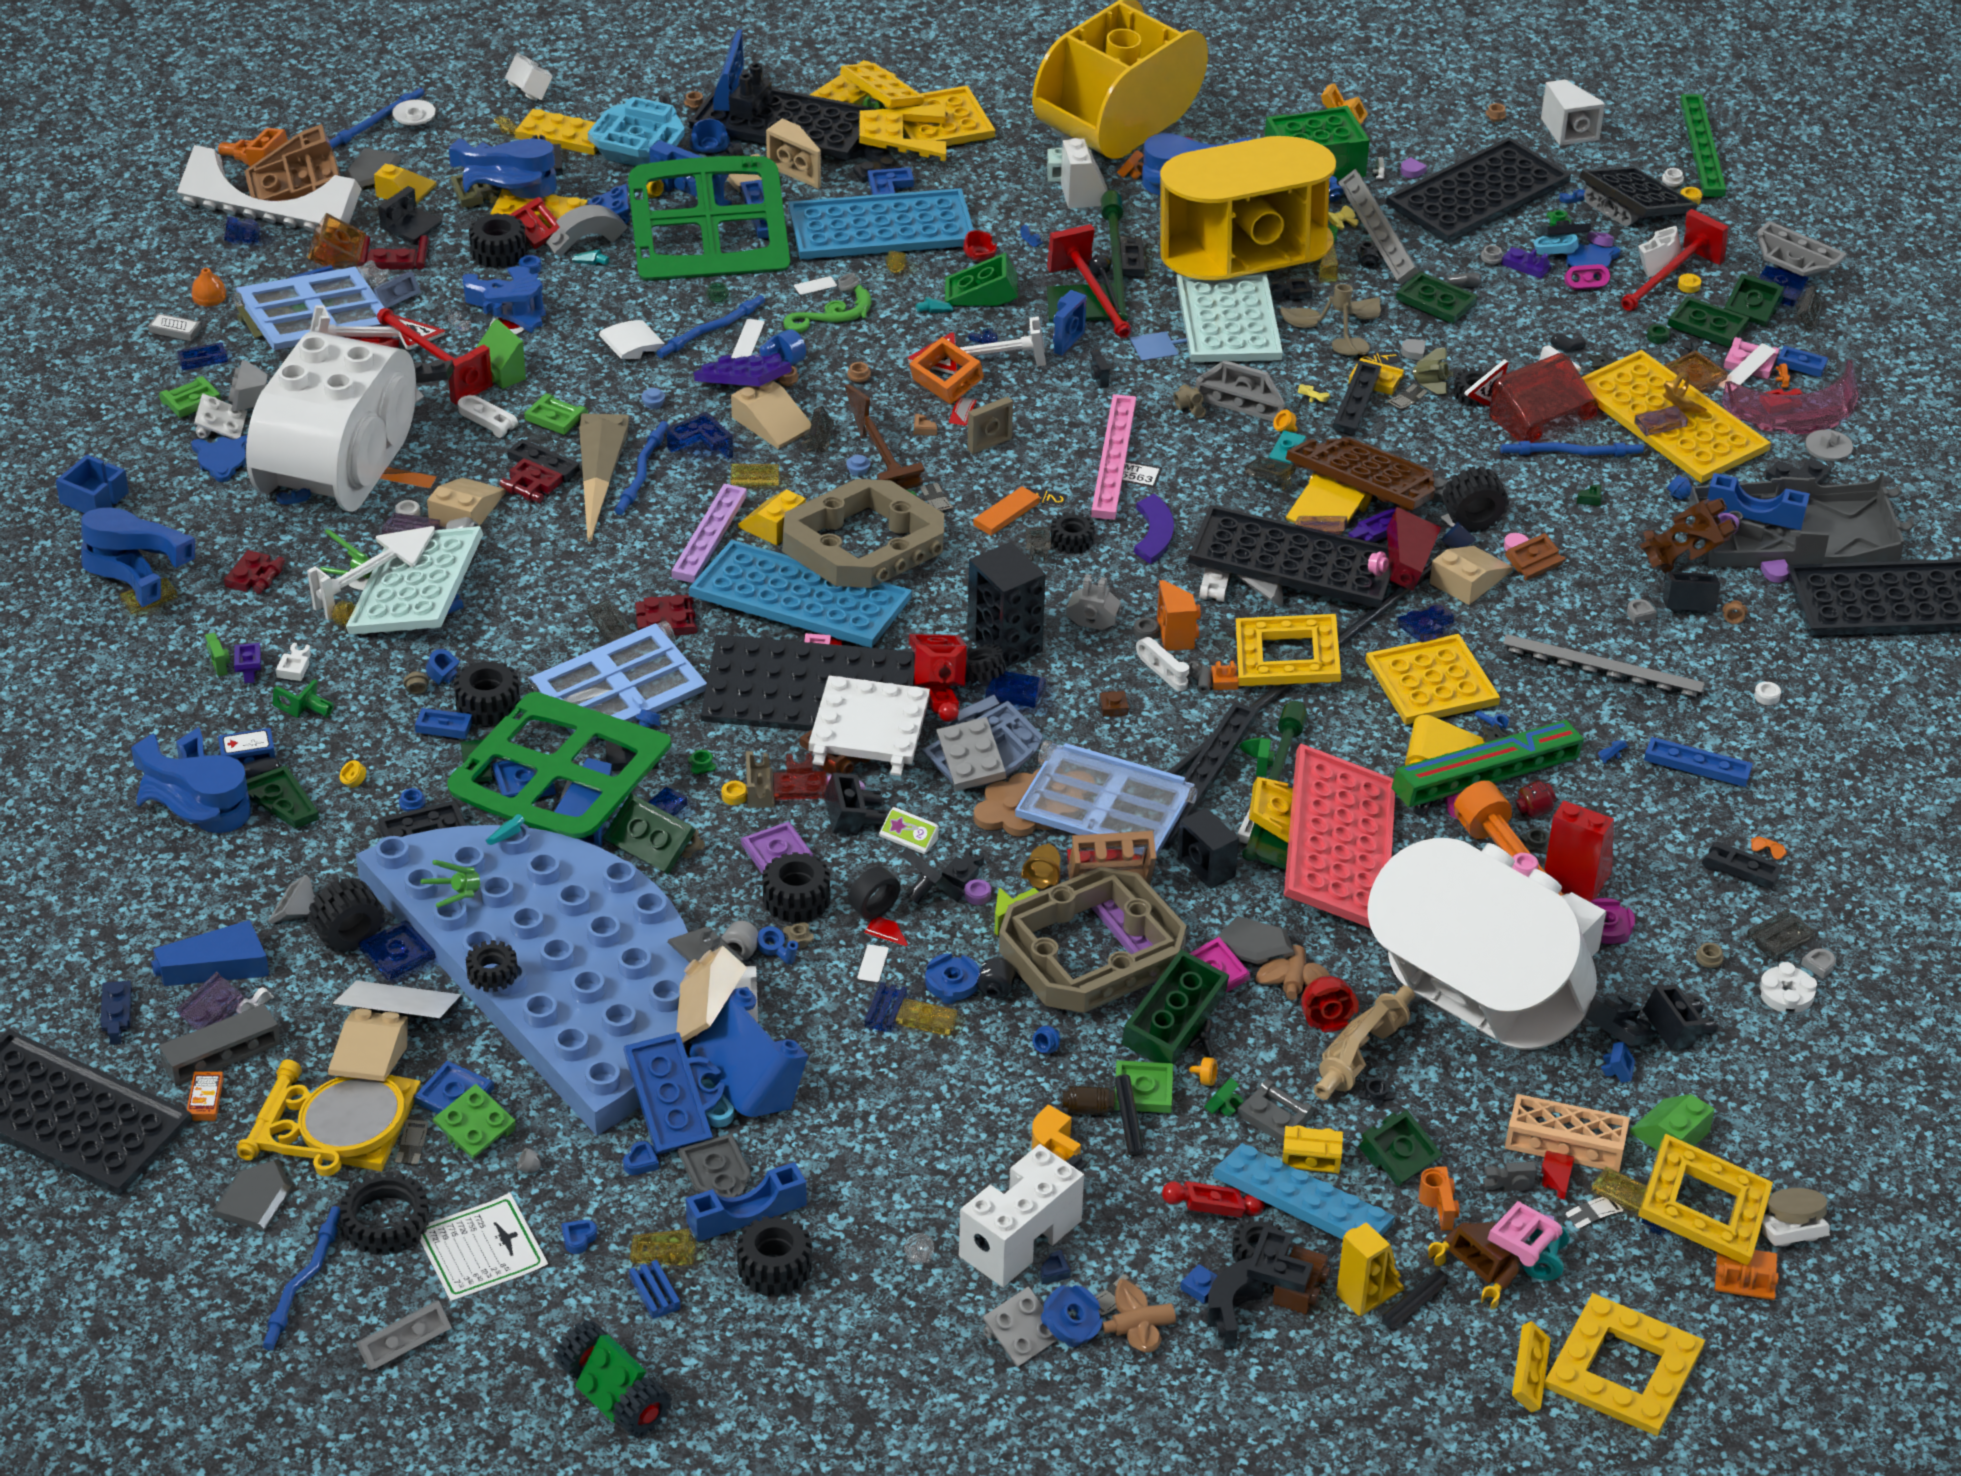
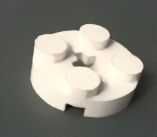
[1760,962,1817,1013]

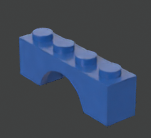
[1707,473,1810,530]
[685,1162,807,1242]

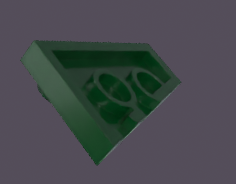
[246,765,320,829]

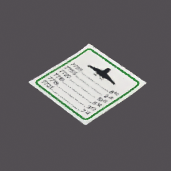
[420,1193,548,1301]

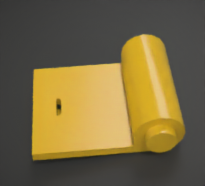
[1286,473,1373,535]
[1405,715,1484,765]

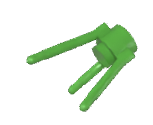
[320,529,373,580]
[420,860,480,908]

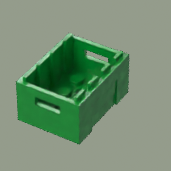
[1265,105,1370,182]

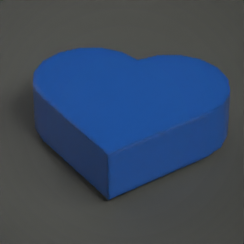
[623,1141,659,1175]
[561,1220,597,1254]

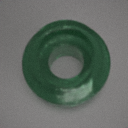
[706,282,729,302]

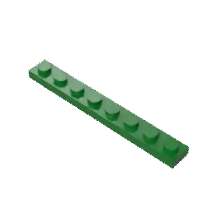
[1680,94,1726,198]

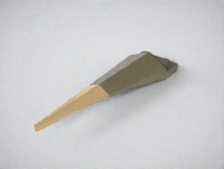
[579,413,629,543]

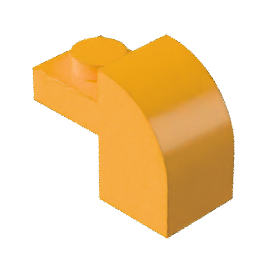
[1321,83,1368,125]
[1031,1104,1081,1161]

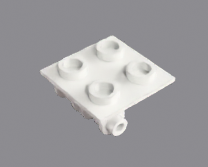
[194,393,247,439]

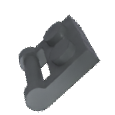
[1237,1079,1315,1144]

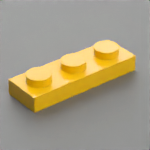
[1512,1321,1551,1413]

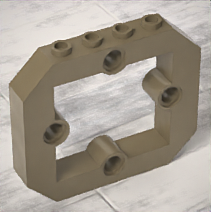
[782,479,944,588]
[999,867,1186,1013]

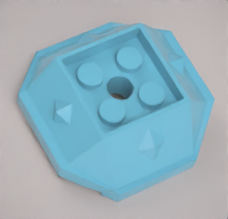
[588,97,685,166]

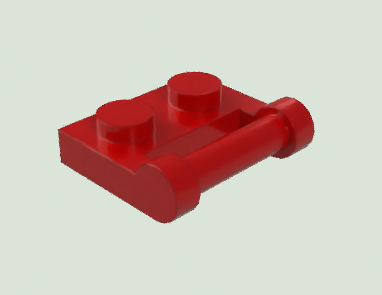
[509,197,560,249]

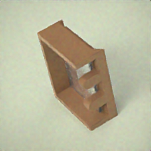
[1067,831,1156,885]

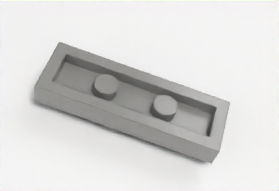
[356,1301,451,1370]

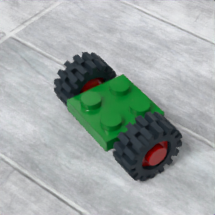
[554,1320,672,1438]

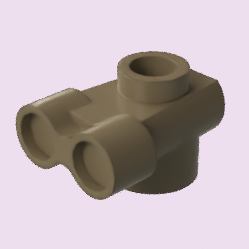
[1173,384,1206,418]

